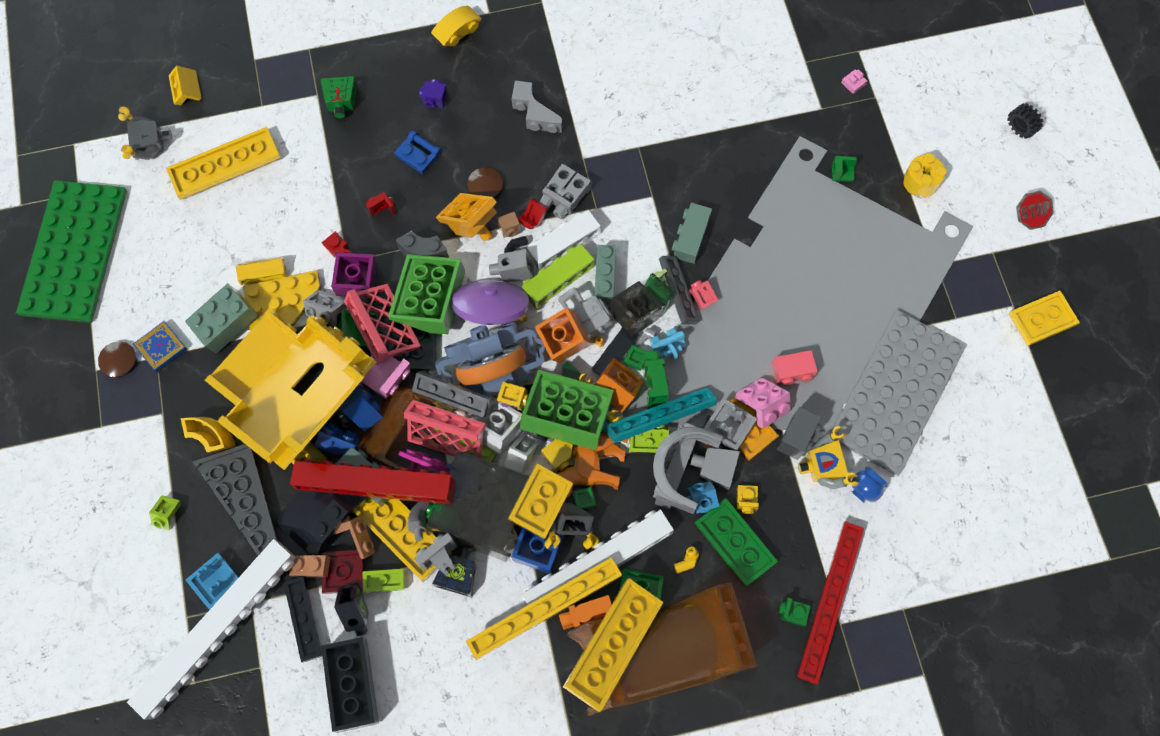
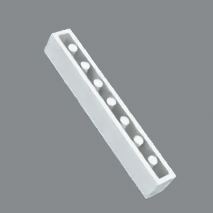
[522,510,674,605]

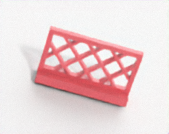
[344,284,421,364]
[404,400,486,465]

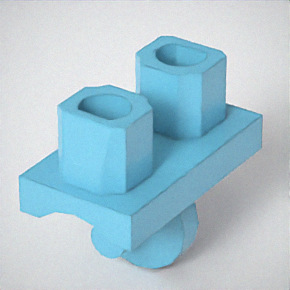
[650,328,686,360]

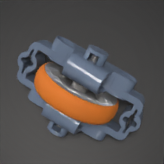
[435,322,545,399]

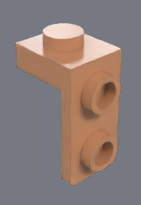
[334,515,375,559]

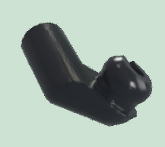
[504,236,528,253]

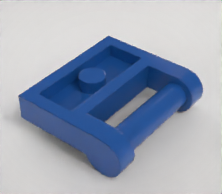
[394,130,442,175]

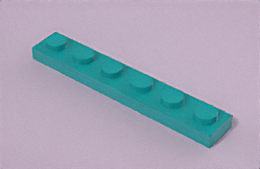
[605,387,717,444]

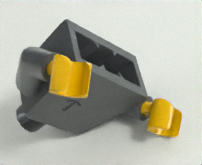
[118,107,172,160]
[544,503,599,549]

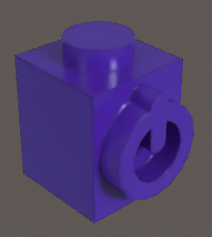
[419,80,448,109]

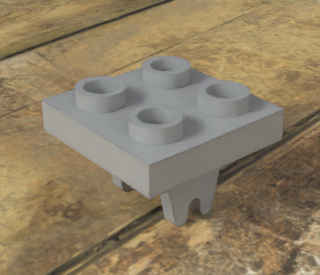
[703,398,757,451]
[414,533,457,575]

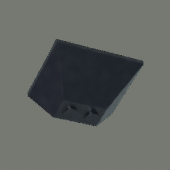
[274,460,369,555]

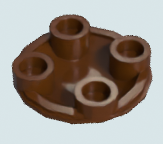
[467,167,503,198]
[98,341,138,379]

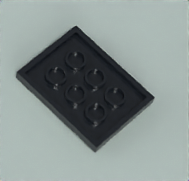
[379,297,436,372]

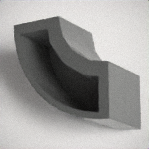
[396,231,449,258]

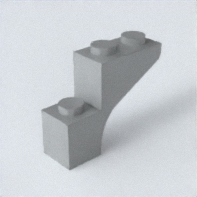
[512,81,562,133]

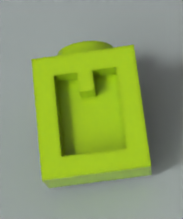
[149,495,181,530]

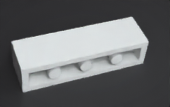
[527,210,601,271]

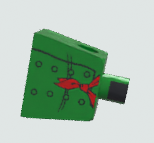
[321,76,357,119]

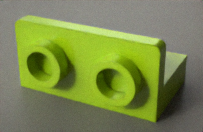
[629,425,669,453]

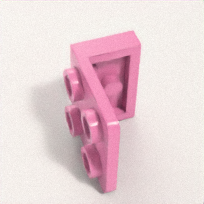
[361,356,411,400]
[736,378,791,429]

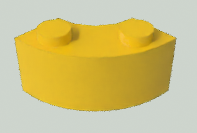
[431,6,482,46]
[181,417,236,452]

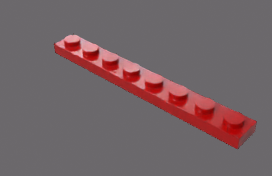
[797,521,864,685]

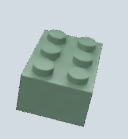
[185,283,259,354]

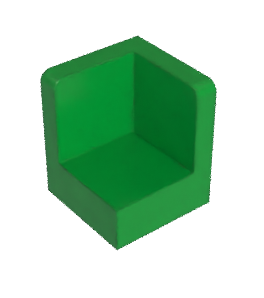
[832,156,857,182]

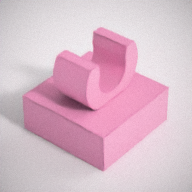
[841,69,867,94]

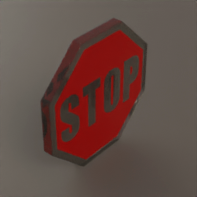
[1016,190,1054,230]

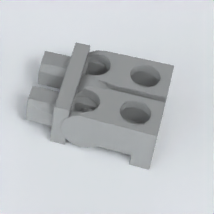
[540,164,591,219]

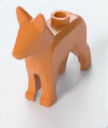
[557,433,628,498]

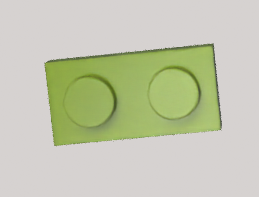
[363,569,405,593]

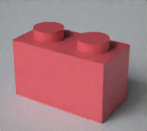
[771,350,818,386]

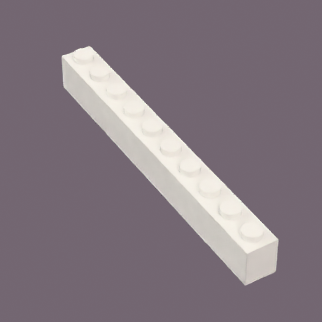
[127,539,297,719]

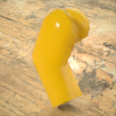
[674,546,699,574]

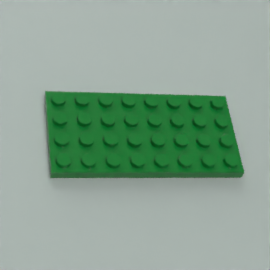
[16,180,127,323]

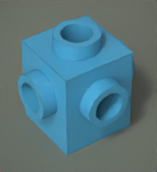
[686,481,720,514]

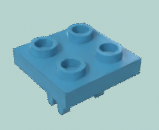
[186,553,239,610]

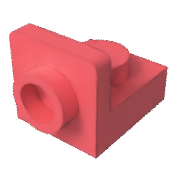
[688,280,718,310]

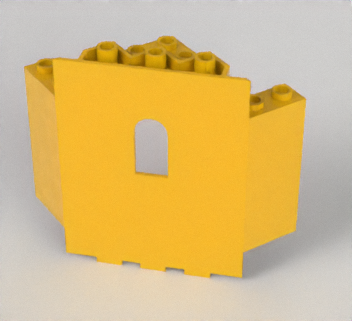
[205,310,377,470]

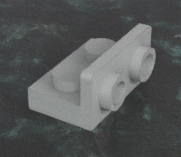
[303,290,347,326]

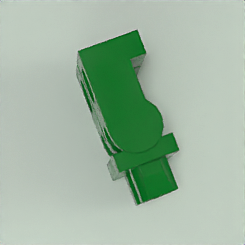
[643,350,669,409]

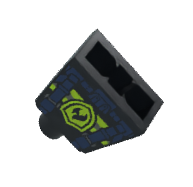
[432,546,476,597]
[334,582,369,636]

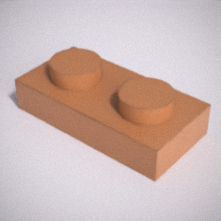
[289,555,330,577]

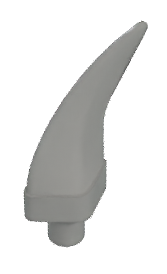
[408,501,430,541]

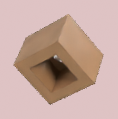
[497,212,521,238]

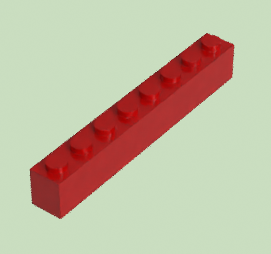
[290,459,456,504]

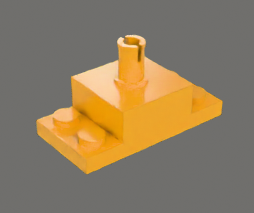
[436,193,497,241]

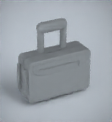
[558,287,614,340]

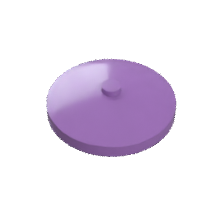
[452,280,529,325]

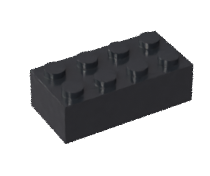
[321,637,379,733]

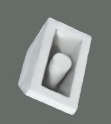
[503,432,541,475]

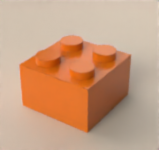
[535,307,592,363]

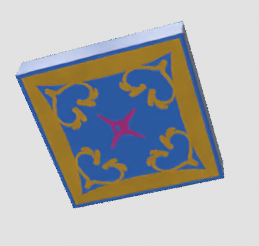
[133,321,187,373]

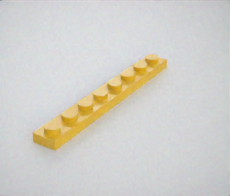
[466,557,622,660]

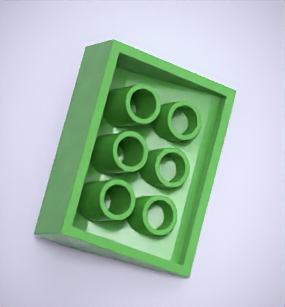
[388,254,465,335]
[520,369,614,450]

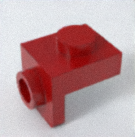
[365,192,396,217]
[518,198,549,229]

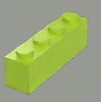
[522,243,594,309]

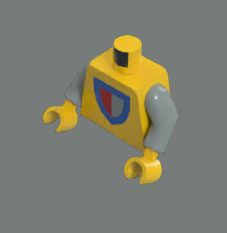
[798,426,859,489]

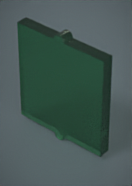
[638,273,675,317]

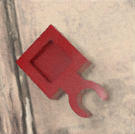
[321,231,351,258]

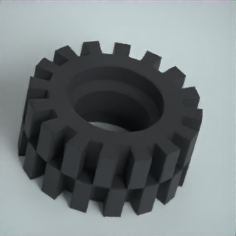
[1007,103,1043,139]

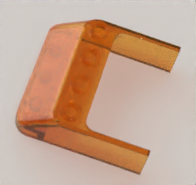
[357,387,457,470]

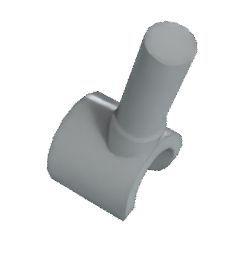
[634,328,656,347]

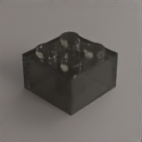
[608,281,664,337]

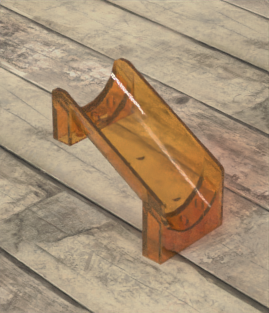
[567,583,758,716]

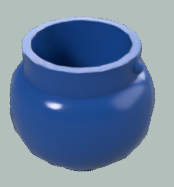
[851,466,888,503]

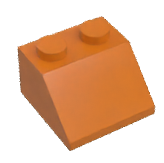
[594,357,644,413]

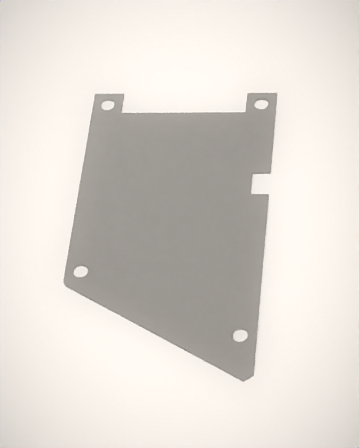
[623,136,973,431]

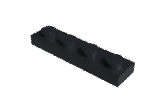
[283,576,322,663]

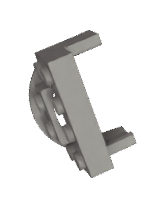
[653,422,723,514]

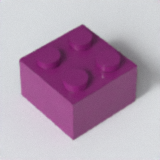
[331,253,377,298]

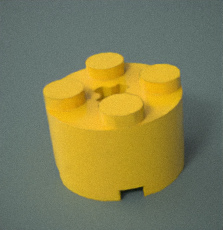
[903,153,947,197]

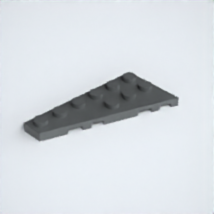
[193,444,278,556]

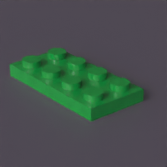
[694,498,778,587]

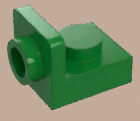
[779,597,810,627]

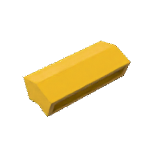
[235,257,287,285]

